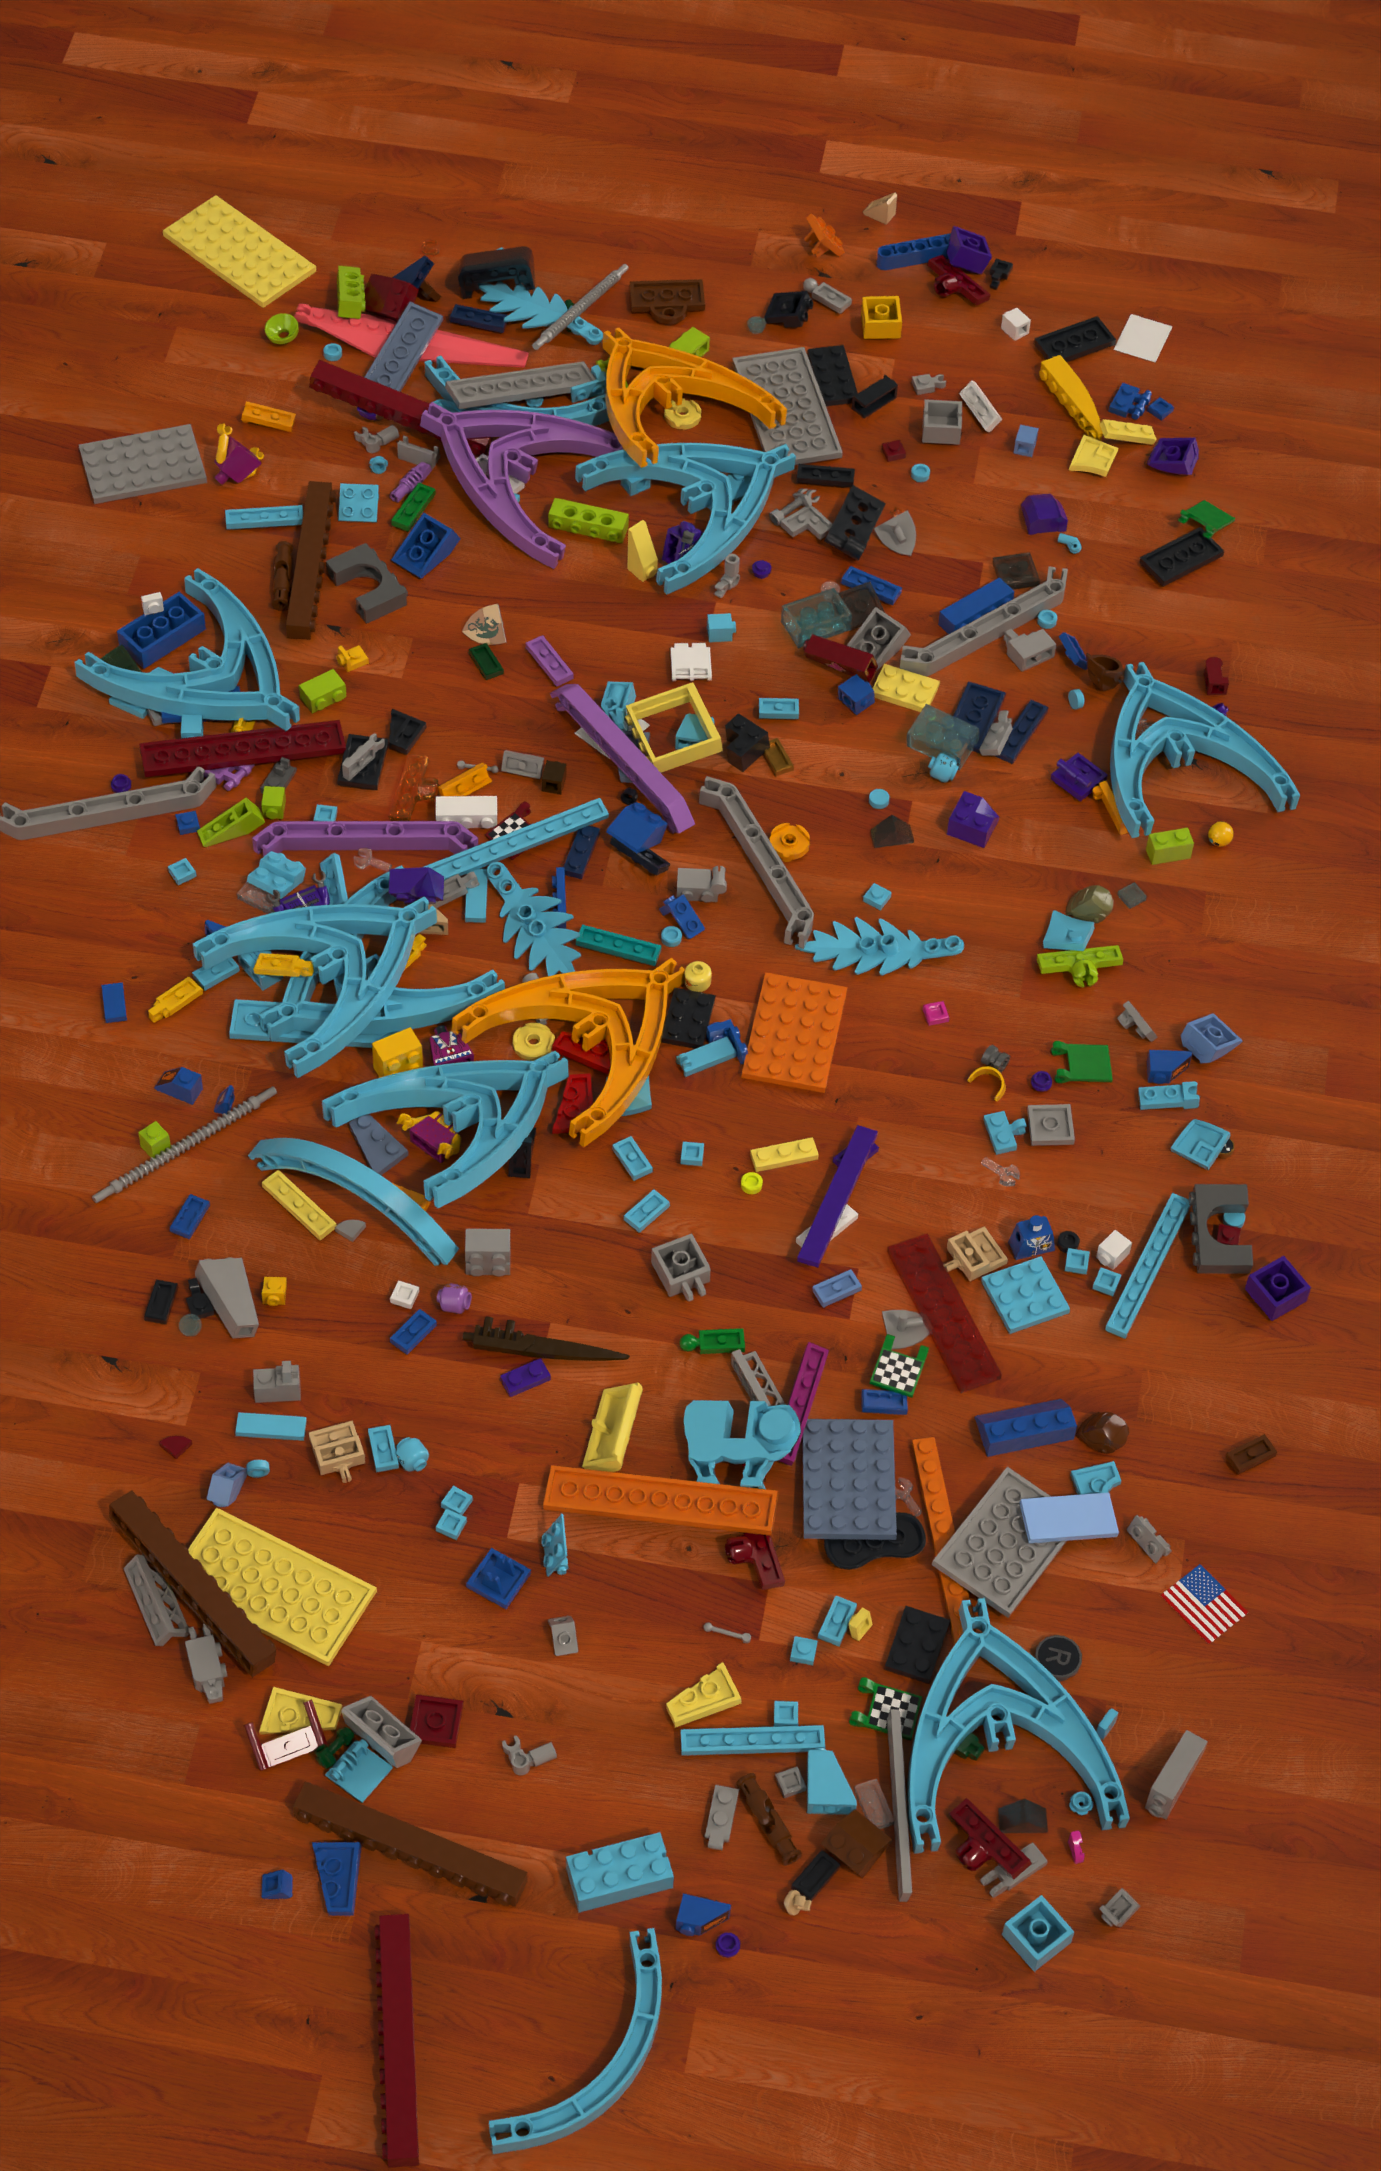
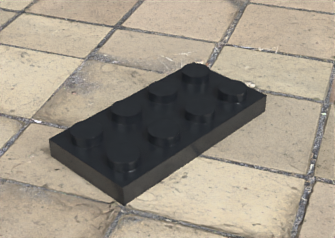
[1034,316,1116,362]
[807,345,858,406]
[1139,527,1224,587]

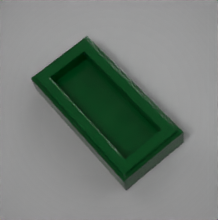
[469,643,504,680]

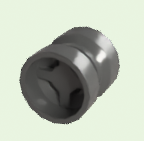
[981,1045,1010,1073]

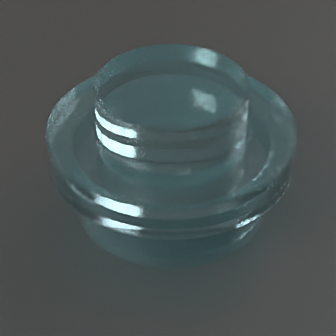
[747,316,766,334]
[179,1314,202,1336]

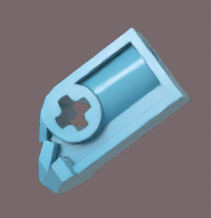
[601,681,636,731]

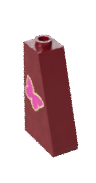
[803,634,878,684]

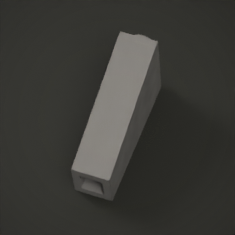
[195,1257,259,1338]
[1145,1730,1208,1819]

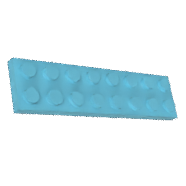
[229,999,400,1048]

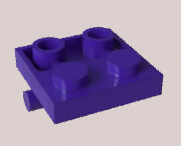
[1051,753,1108,802]

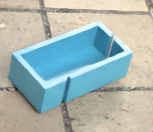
[566,1832,674,1912]

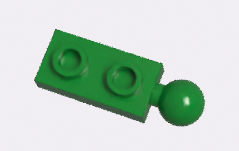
[679,1328,745,1354]

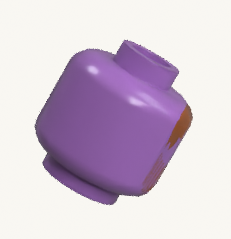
[437,1283,472,1314]

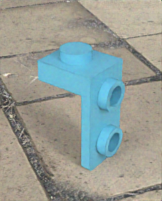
[571,365,606,403]

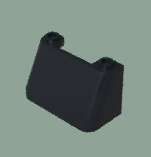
[458,246,535,299]

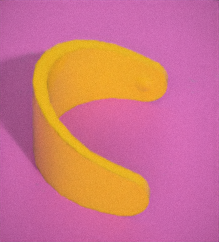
[968,1066,1006,1101]

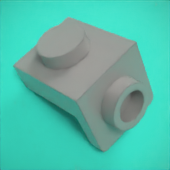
[1099,1888,1141,1927]

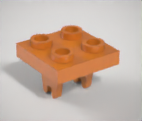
[804,213,845,257]

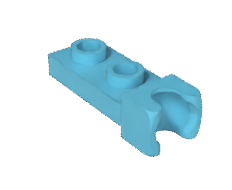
[1138,1081,1200,1110]

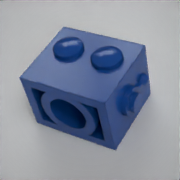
[838,674,875,715]

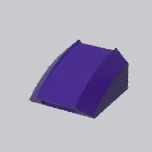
[1147,438,1199,475]
[1021,494,1068,535]

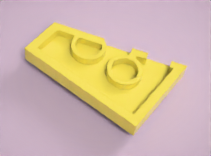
[666,1662,741,1727]
[259,1687,343,1735]

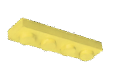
[262,1170,336,1240]

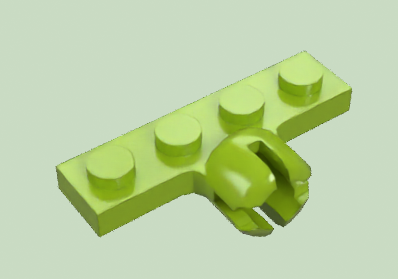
[1037,945,1123,988]

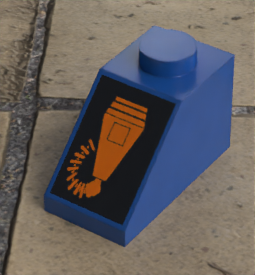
[1147,1050,1192,1084]
[155,1067,203,1105]
[676,1893,731,1936]

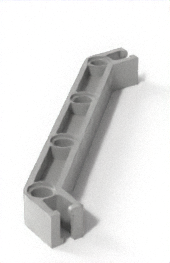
[900,566,1068,676]
[0,766,216,840]
[699,776,814,949]

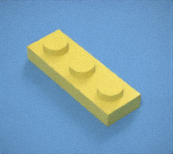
[1100,419,1157,445]
[750,1137,819,1172]

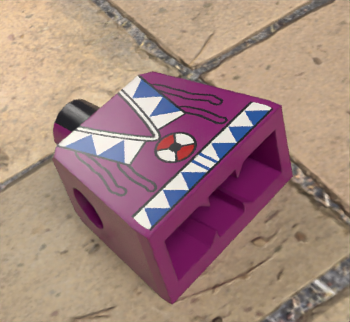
[430,1025,474,1066]

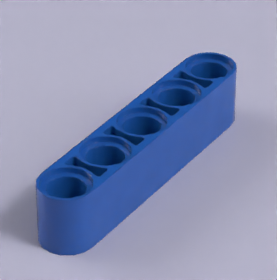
[876,233,951,270]

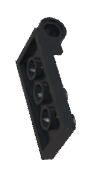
[824,485,886,561]

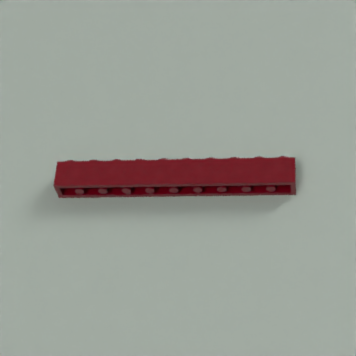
[309,360,493,455]
[375,1914,419,2168]

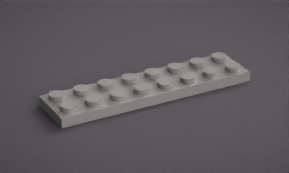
[445,361,596,409]

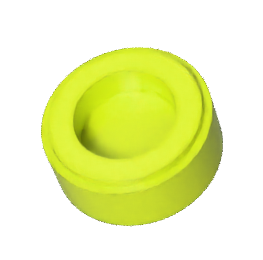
[741,1172,763,1194]

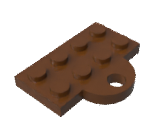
[630,279,705,324]

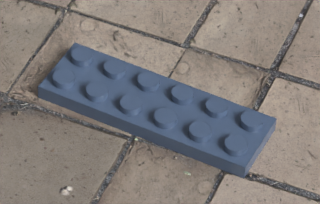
[364,302,443,392]

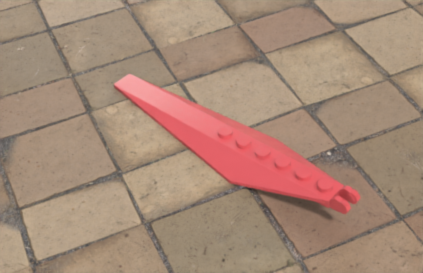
[294,304,529,368]

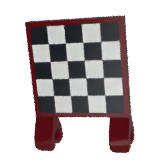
[485,801,531,860]

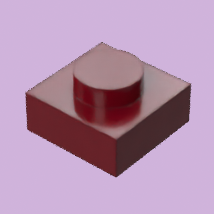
[882,440,906,462]
[1216,1224,1241,1245]

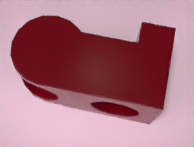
[1204,657,1229,695]

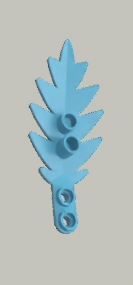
[479,281,603,345]
[486,862,581,976]
[795,917,964,975]

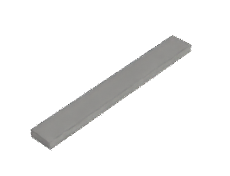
[887,1709,912,1902]

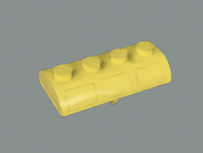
[582,1383,643,1472]

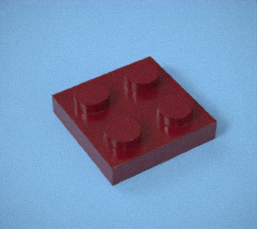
[410,1694,464,1748]

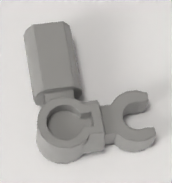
[354,425,399,453]
[714,554,740,598]
[502,1736,557,1775]

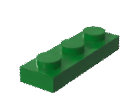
[391,483,436,532]

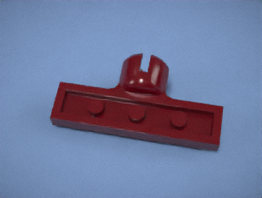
[927,255,991,306]
[725,1532,785,1590]
[949,1798,1032,1880]

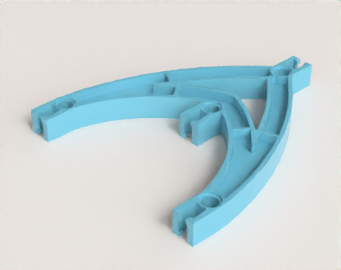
[575,443,796,595]
[75,568,300,731]
[1110,662,1300,838]
[259,865,505,1042]
[193,896,437,1078]
[322,1051,569,1208]
[907,1598,1130,1854]

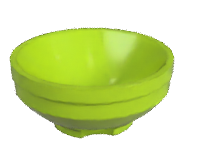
[265,313,299,344]

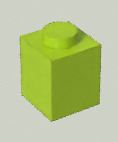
[262,786,286,819]
[138,1121,171,1158]

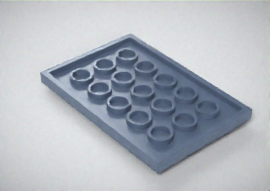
[803,1419,897,1540]

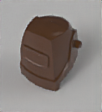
[1086,653,1124,691]
[1076,1412,1129,1454]

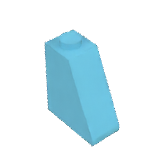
[807,1748,857,1815]

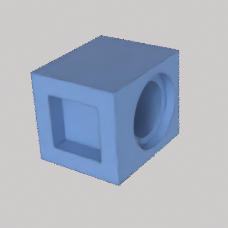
[1014,424,1039,457]

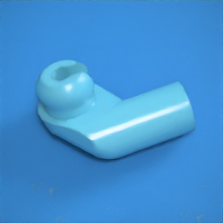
[1058,533,1082,554]

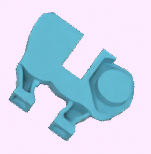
[684,1400,801,1489]

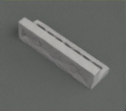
[731,1349,786,1406]
[123,1555,189,1646]

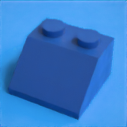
[606,802,668,853]

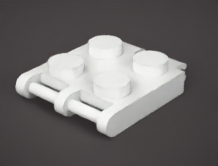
[670,643,712,681]

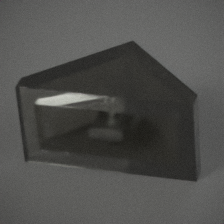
[870,815,914,848]
[998,1799,1048,1833]

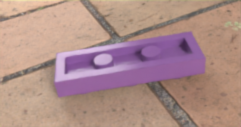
[526,635,574,686]

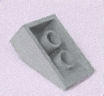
[847,607,911,671]

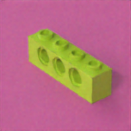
[337,266,365,319]
[548,498,629,543]

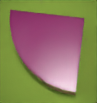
[1068,1830,1085,1864]

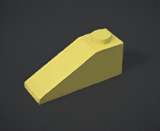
[627,520,658,582]

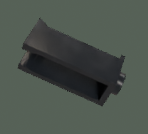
[851,375,898,419]

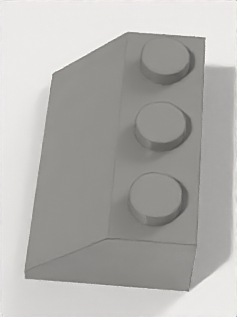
[341,1696,422,1768]

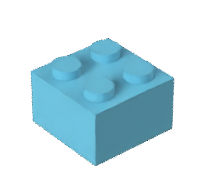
[1002,1895,1074,1972]

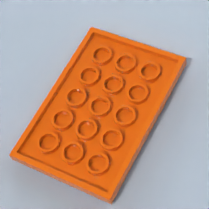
[741,972,848,1093]

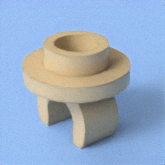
[784,1890,812,1915]

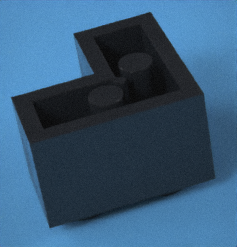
[725,713,770,772]

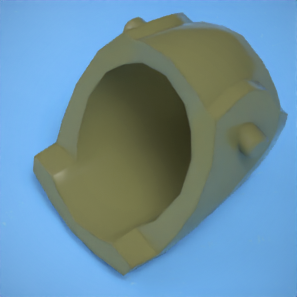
[1066,885,1113,923]

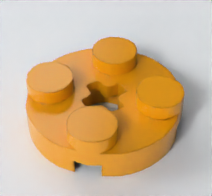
[769,823,810,862]

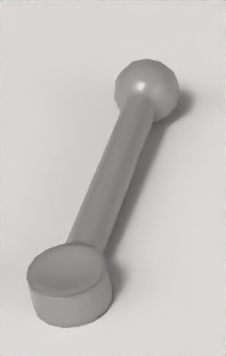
[457,761,499,773]
[703,1623,751,1644]

